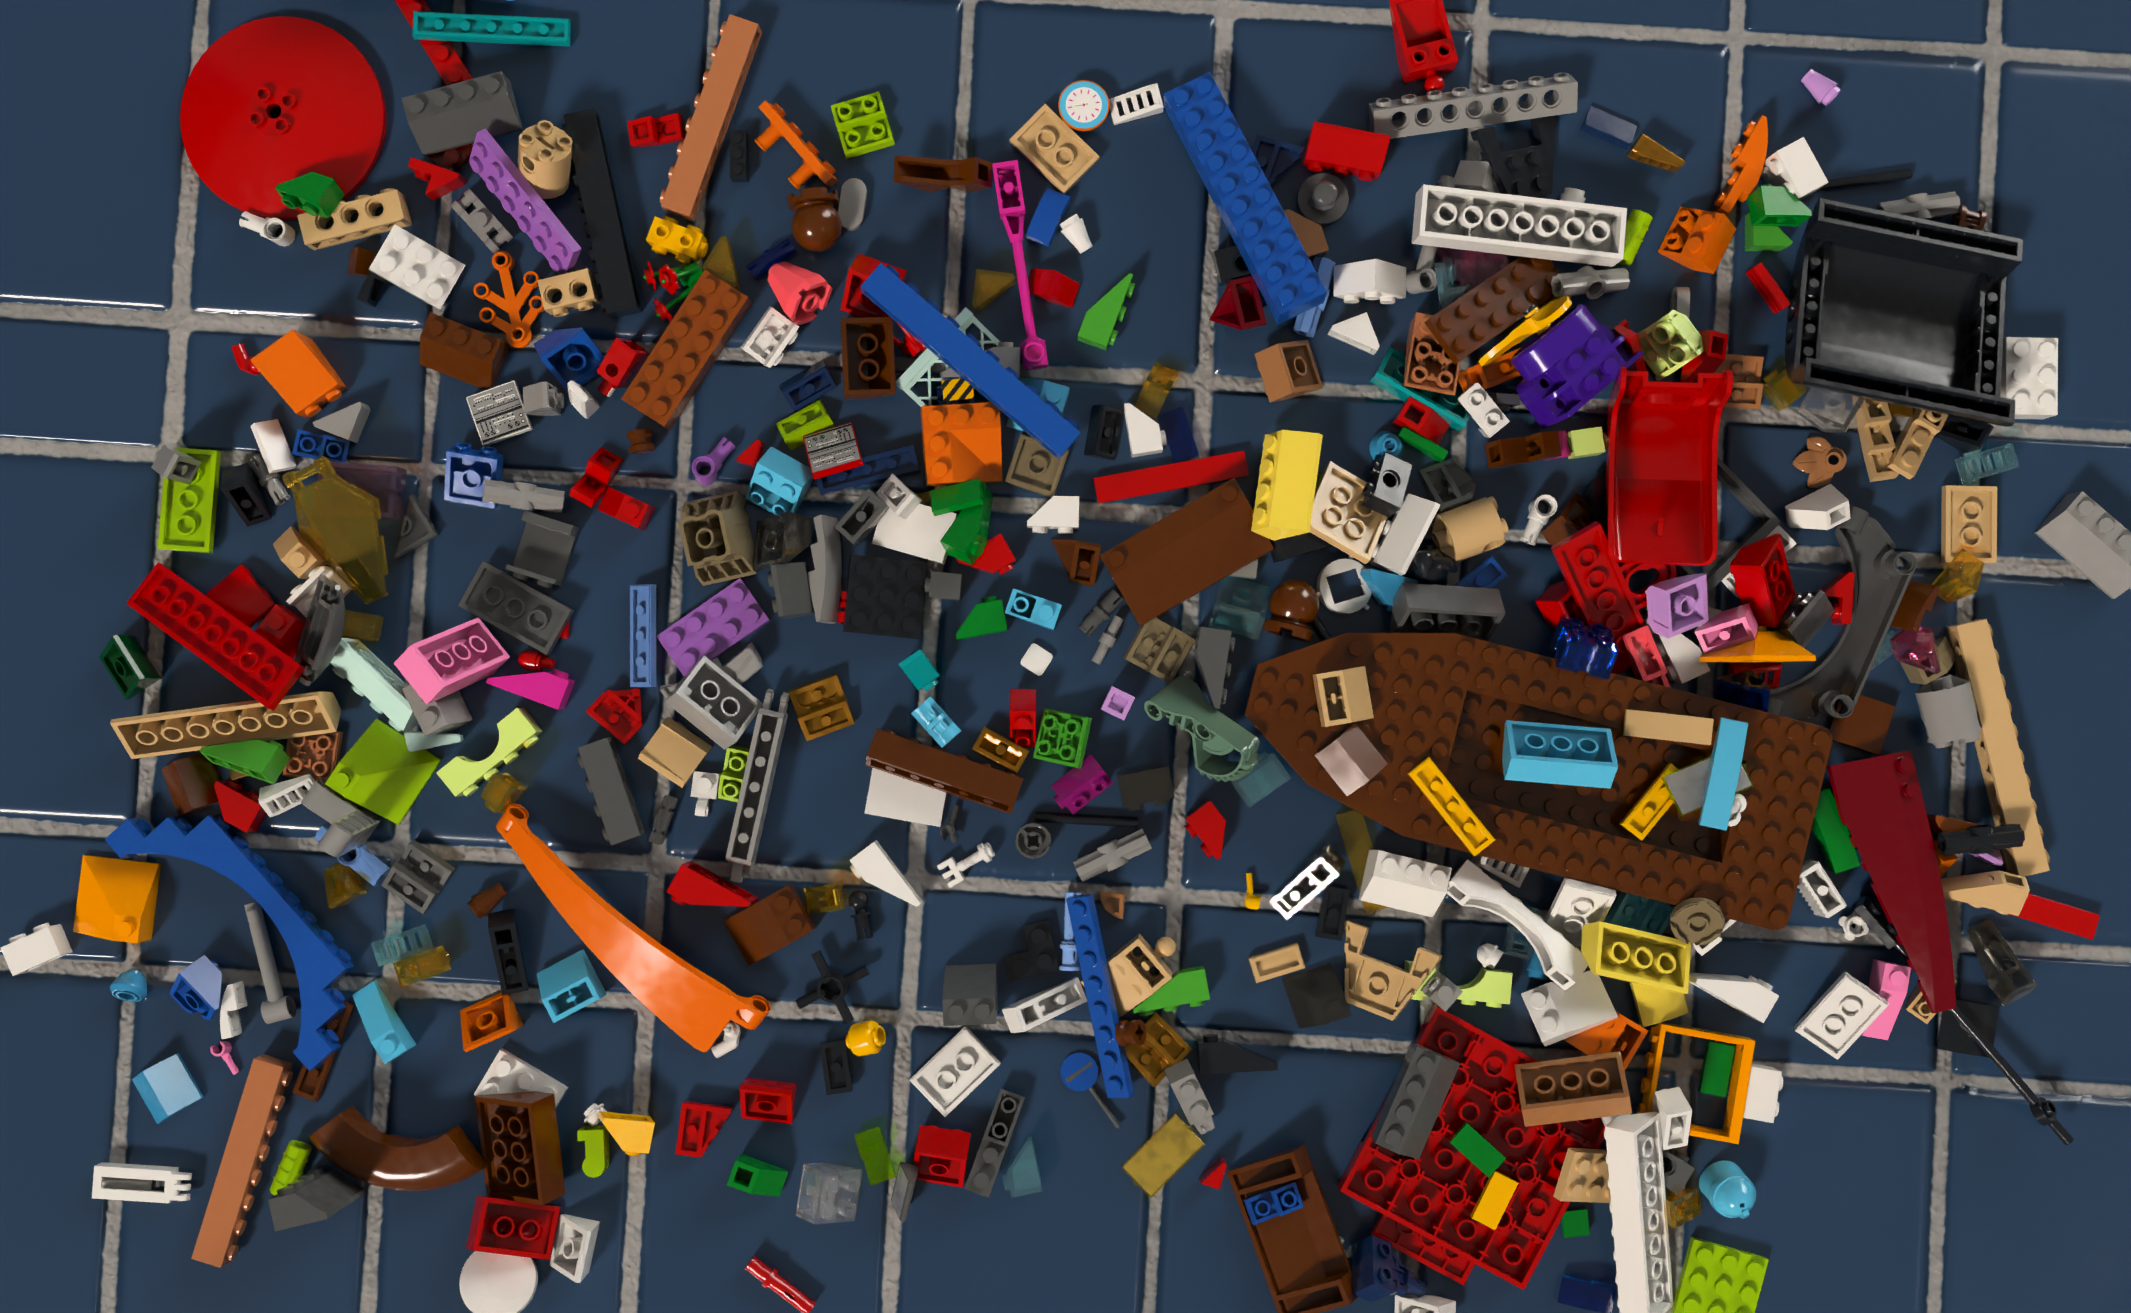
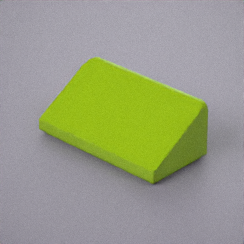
[776,399,835,451]

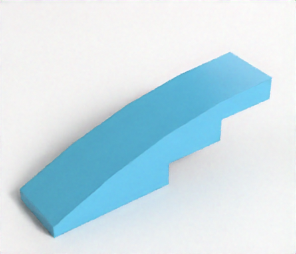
[1698,717,1748,831]

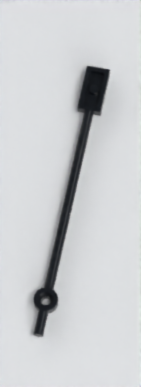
[1854,893,2074,1145]

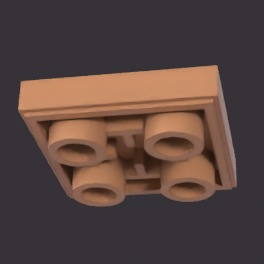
[282,731,343,782]

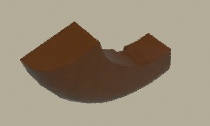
[308,1106,488,1191]

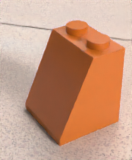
[250,329,347,418]

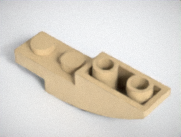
[1887,409,1948,480]

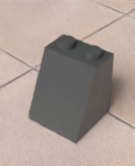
[942,963,998,1026]

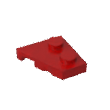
[675,1101,733,1158]

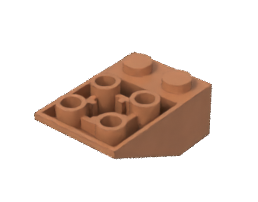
[1404,312,1461,396]

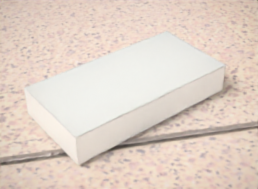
[250,419,296,474]

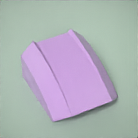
[1645,573,1709,638]

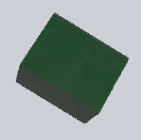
[99,634,161,700]

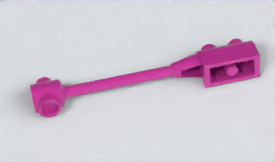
[992,160,1049,371]

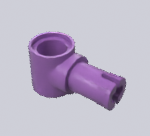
[692,437,736,486]

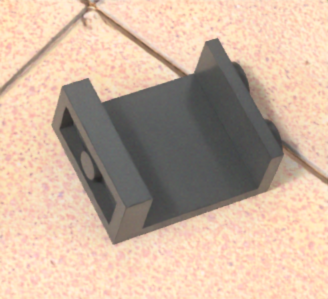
[506,510,579,589]

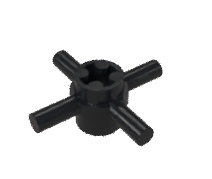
[796,950,870,1024]

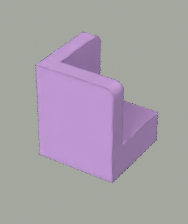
[1100,686,1135,720]

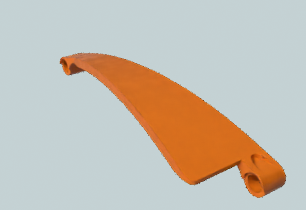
[496,803,771,1052]

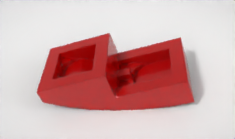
[627,113,685,147]

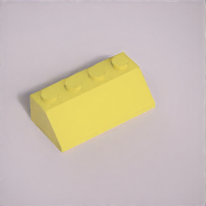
[1251,430,1323,541]
[1581,921,1691,994]

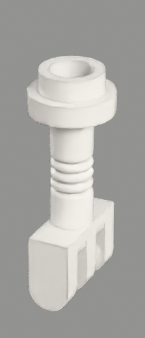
[937,842,995,888]

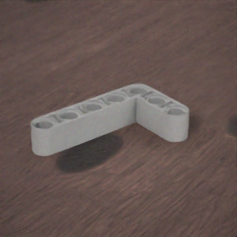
[301,780,380,857]

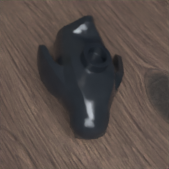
[1407,545,1458,586]

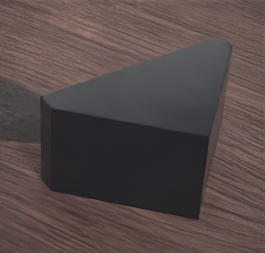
[1935,415,1994,454]

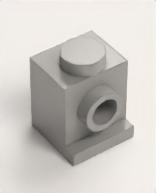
[1421,970,1463,1012]

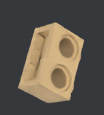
[537,268,600,317]

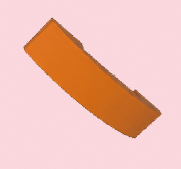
[1458,347,1522,393]

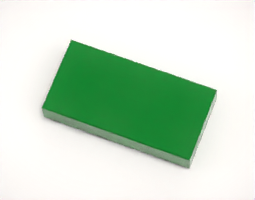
[1397,427,1448,463]
[930,478,984,516]
[1698,1040,1735,1097]
[1448,1121,1506,1177]

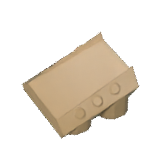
[638,717,712,788]

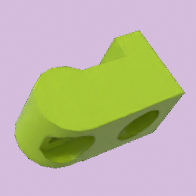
[577,1125,610,1178]

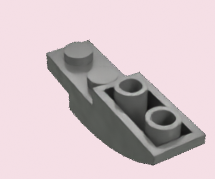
[964,1089,1025,1198]

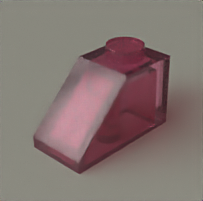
[1890,625,1941,674]

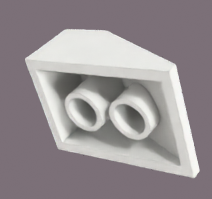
[1521,970,1618,1047]
[1689,973,1779,1023]

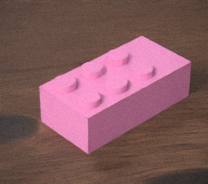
[394,617,510,705]

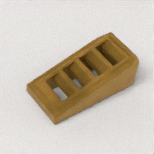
[1626,134,1685,173]

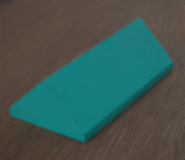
[1370,347,1470,432]

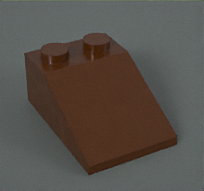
[724,883,816,966]

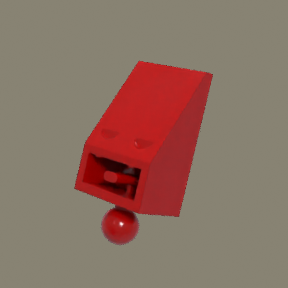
[1389,0,1459,92]

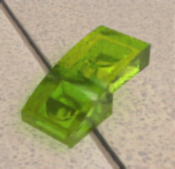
[854,1127,896,1186]

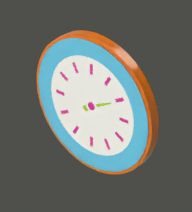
[1058,80,1109,131]

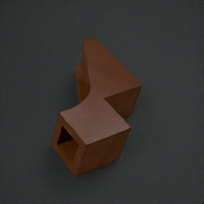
[894,155,992,193]

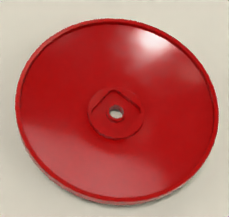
[180,16,387,221]

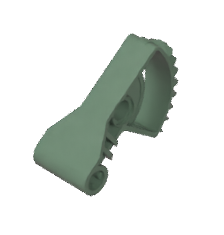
[1144,675,1260,782]

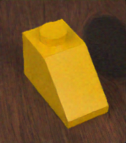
[598,1111,655,1156]

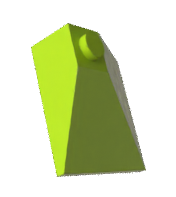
[325,719,442,825]

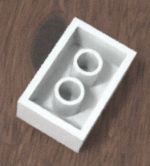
[2000,337,2058,420]

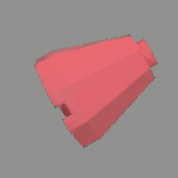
[767,261,832,326]

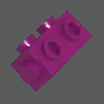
[1051,755,1113,814]

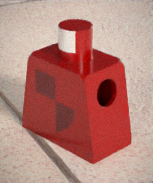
[597,338,650,397]

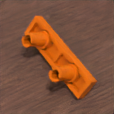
[754,100,838,190]

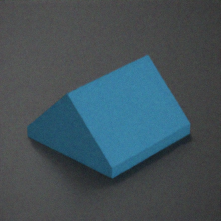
[132,1053,204,1124]

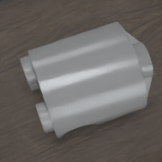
[1915,674,1982,748]

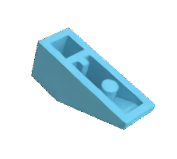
[352,980,417,1064]

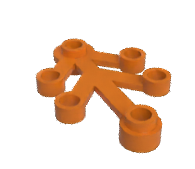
[473,251,544,348]

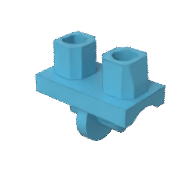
[911,696,961,748]

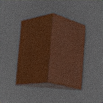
[348,247,377,277]

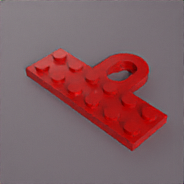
[1550,521,1676,674]

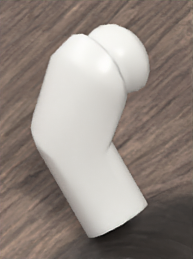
[711,1022,741,1058]

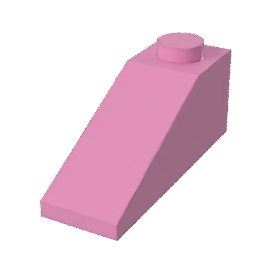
[1861,959,1911,1040]

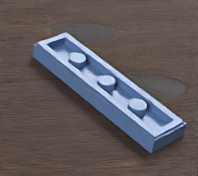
[630,584,656,687]

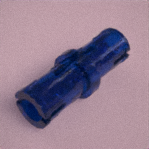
[746,238,797,280]

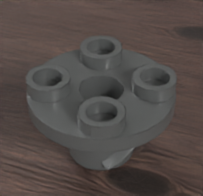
[1297,173,1349,225]

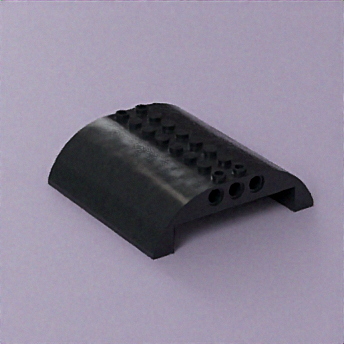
[1785,198,2023,427]

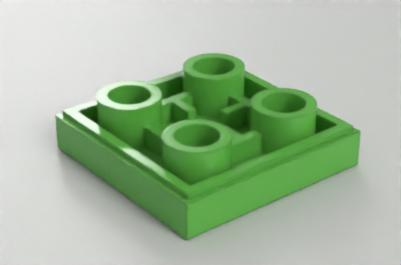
[1033,708,1092,769]

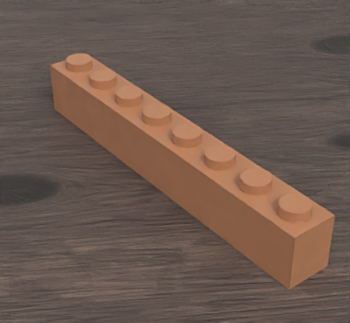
[660,14,762,222]
[191,1054,293,1268]

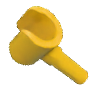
[1244,873,1261,910]

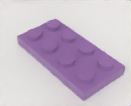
[656,578,770,676]

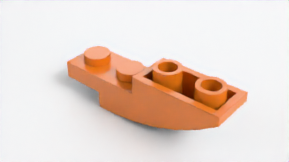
[1714,115,1768,215]

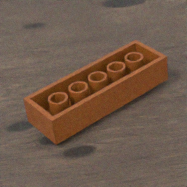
[621,270,753,431]

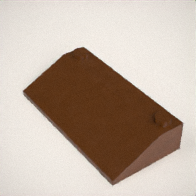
[1100,478,1274,627]
[1227,1144,1358,1313]

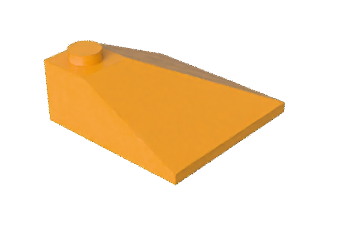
[1699,626,1816,663]
[73,855,161,944]

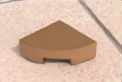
[1099,890,1125,919]

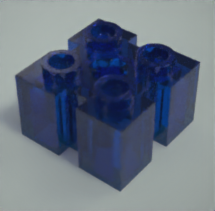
[1550,617,1619,680]

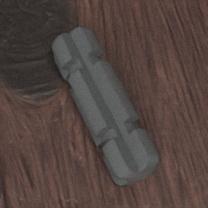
[649,795,678,845]

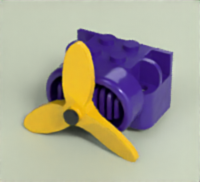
[1478,296,1644,429]

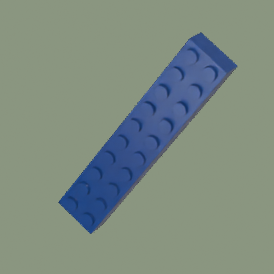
[1163,72,1327,324]

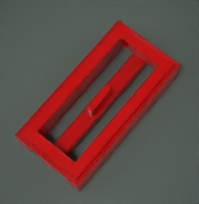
[1745,262,1790,314]

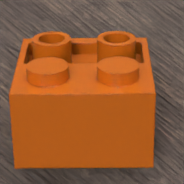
[1658,206,1736,274]

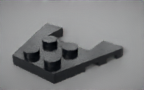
[1470,116,1555,198]

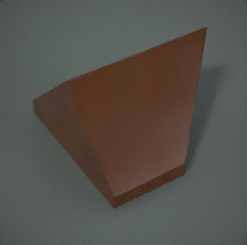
[1051,539,1101,586]

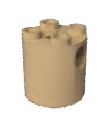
[518,120,573,199]
[1432,496,1509,563]

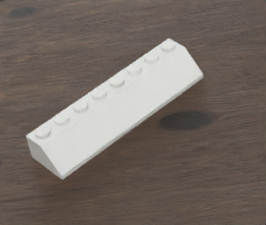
[1604,1111,1674,1313]

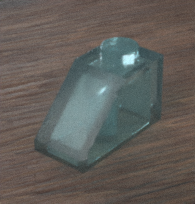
[1003,1135,1042,1198]

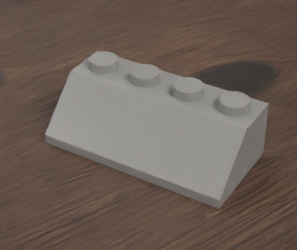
[2034,491,2131,599]

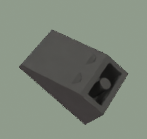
[1193,627,1235,709]

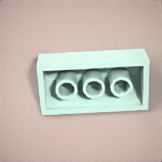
[330,638,418,731]

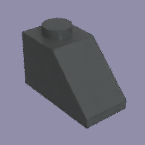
[834,489,888,546]

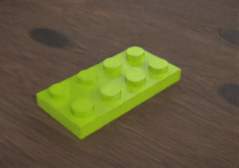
[158,448,221,553]

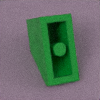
[1747,184,1812,227]
[956,596,1008,640]

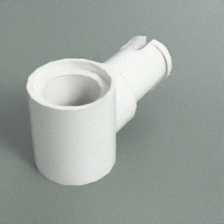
[239,211,295,247]
[1520,494,1557,546]

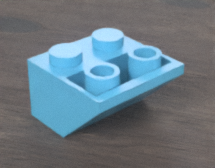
[745,447,813,523]
[537,949,607,1023]

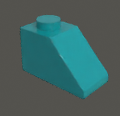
[899,650,940,692]

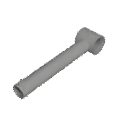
[1405,175,1456,294]
[244,902,296,1024]

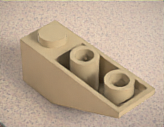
[1941,870,2030,916]

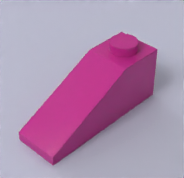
[486,669,575,710]

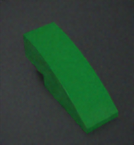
[1812,788,1860,874]

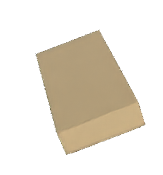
[1248,942,1305,983]

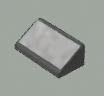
[891,1162,919,1222]

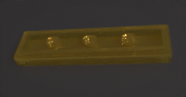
[1335,810,1388,914]

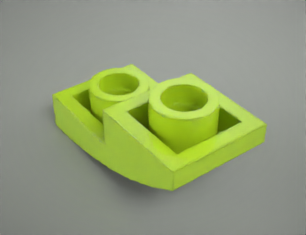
[717,745,750,802]

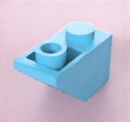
[1005,588,1062,630]

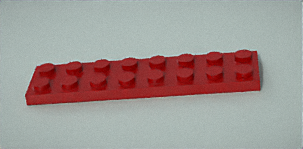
[126,562,305,711]

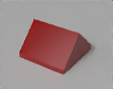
[740,1078,797,1124]

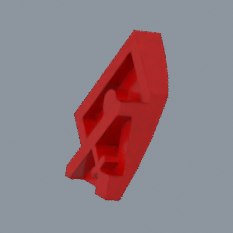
[1610,320,1647,371]
[586,688,642,746]

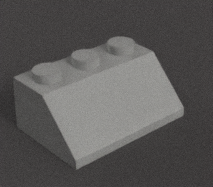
[665,655,763,750]

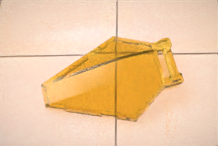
[283,456,389,604]

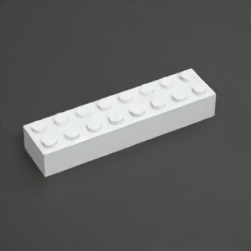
[1412,184,1627,267]

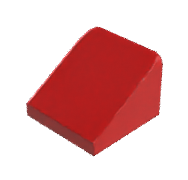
[736,440,765,468]
[1199,1157,1227,1189]

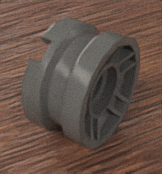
[1015,822,1052,859]

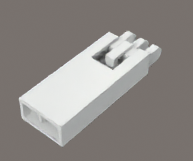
[92,1162,192,1203]

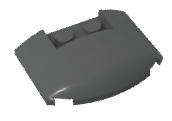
[294,574,345,686]

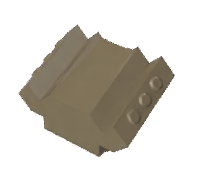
[678,490,760,586]

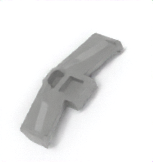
[660,642,763,710]

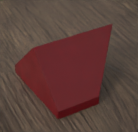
[1209,276,1267,330]

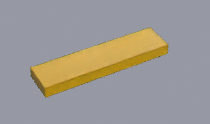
[1408,757,1495,856]

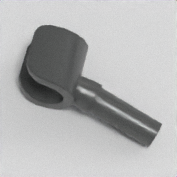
[940,805,960,843]

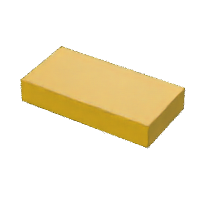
[1470,1170,1518,1230]

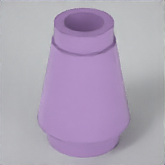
[1801,69,1841,106]

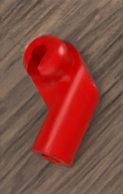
[231,344,261,375]

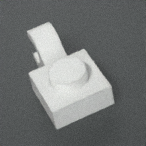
[690,771,721,817]

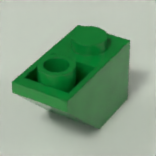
[275,172,345,219]
[727,1154,789,1196]

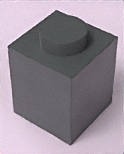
[925,571,963,601]

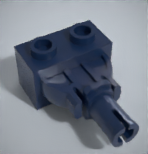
[1351,1235,1427,1303]

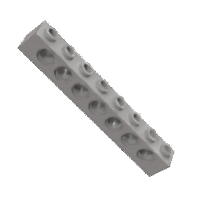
[1368,73,1578,139]

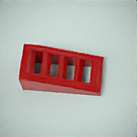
[1726,663,1782,693]

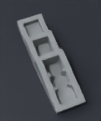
[807,515,842,624]

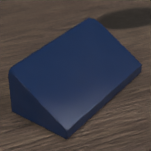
[1580,106,1637,150]
[779,360,838,411]

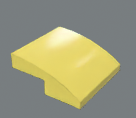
[1630,982,1689,1027]

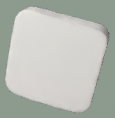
[1020,643,1053,676]

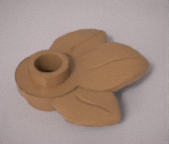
[1792,437,1847,488]

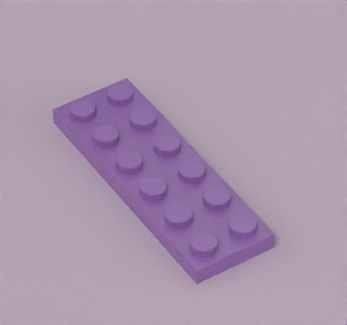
[469,128,582,275]

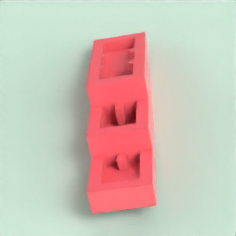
[1622,625,1671,688]

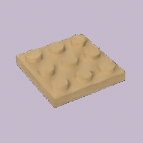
[1310,461,1387,564]

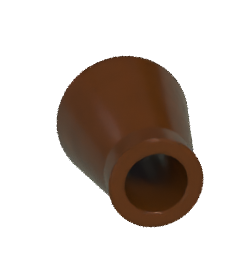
[467,882,508,919]

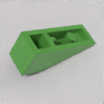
[199,739,290,784]

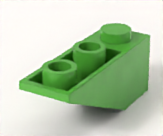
[1078,273,1136,351]
[1133,966,1210,1016]

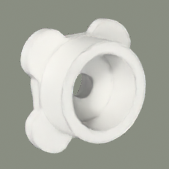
[1838,911,1869,941]

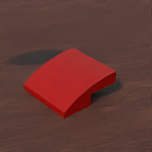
[205,564,275,628]

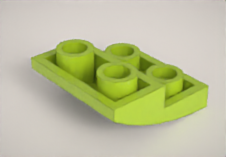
[831,91,895,159]

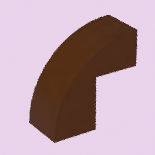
[1485,430,1562,469]

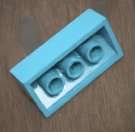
[1502,720,1618,789]

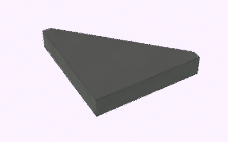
[394,494,439,559]

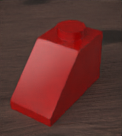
[597,487,655,531]
[956,533,1016,575]

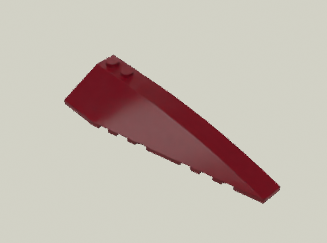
[1827,750,1956,1013]

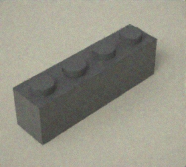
[577,737,646,845]

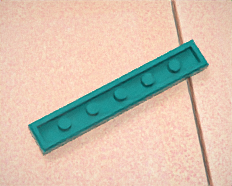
[412,11,571,47]

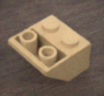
[1312,666,1374,727]

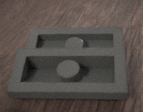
[381,840,456,914]

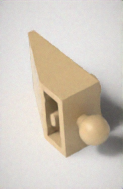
[1080,933,1176,1018]

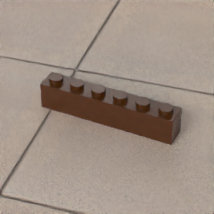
[865,729,1023,814]

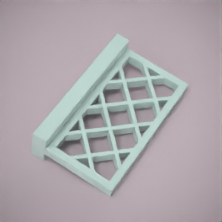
[896,307,1000,407]

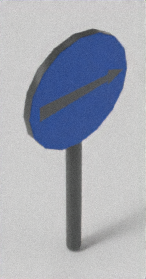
[1060,1052,1120,1128]

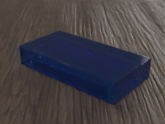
[1158,407,1199,463]

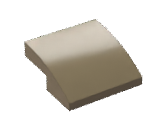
[1123,618,1195,683]

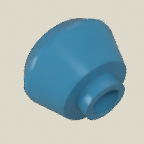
[1369,430,1404,459]
[110,970,147,1002]

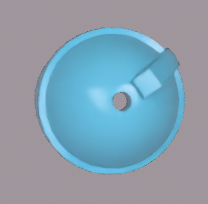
[1699,1161,1756,1219]

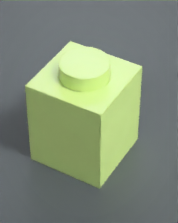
[1567,426,1607,459]

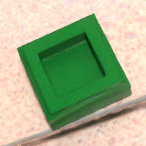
[1561,1207,1590,1238]

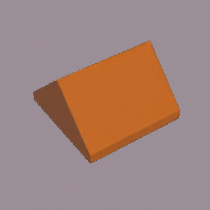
[460,992,524,1052]

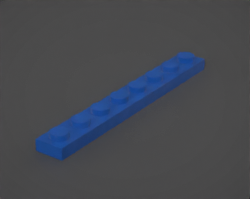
[1066,894,1134,1098]

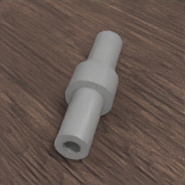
[1091,615,1123,665]

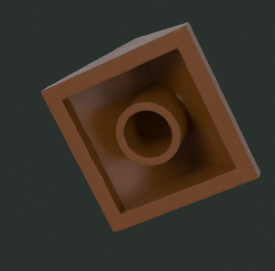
[161,753,222,817]

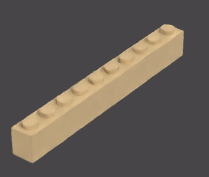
[1946,619,2050,877]

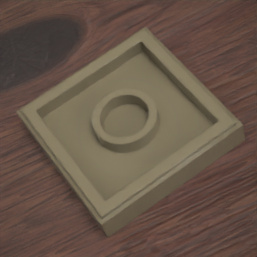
[1005,433,1069,498]

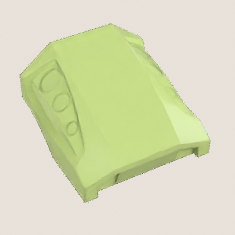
[1637,310,1704,381]

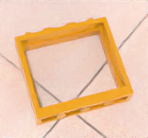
[1637,1022,1755,1144]

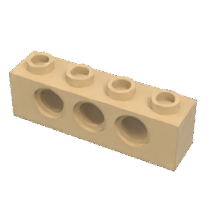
[297,188,412,250]

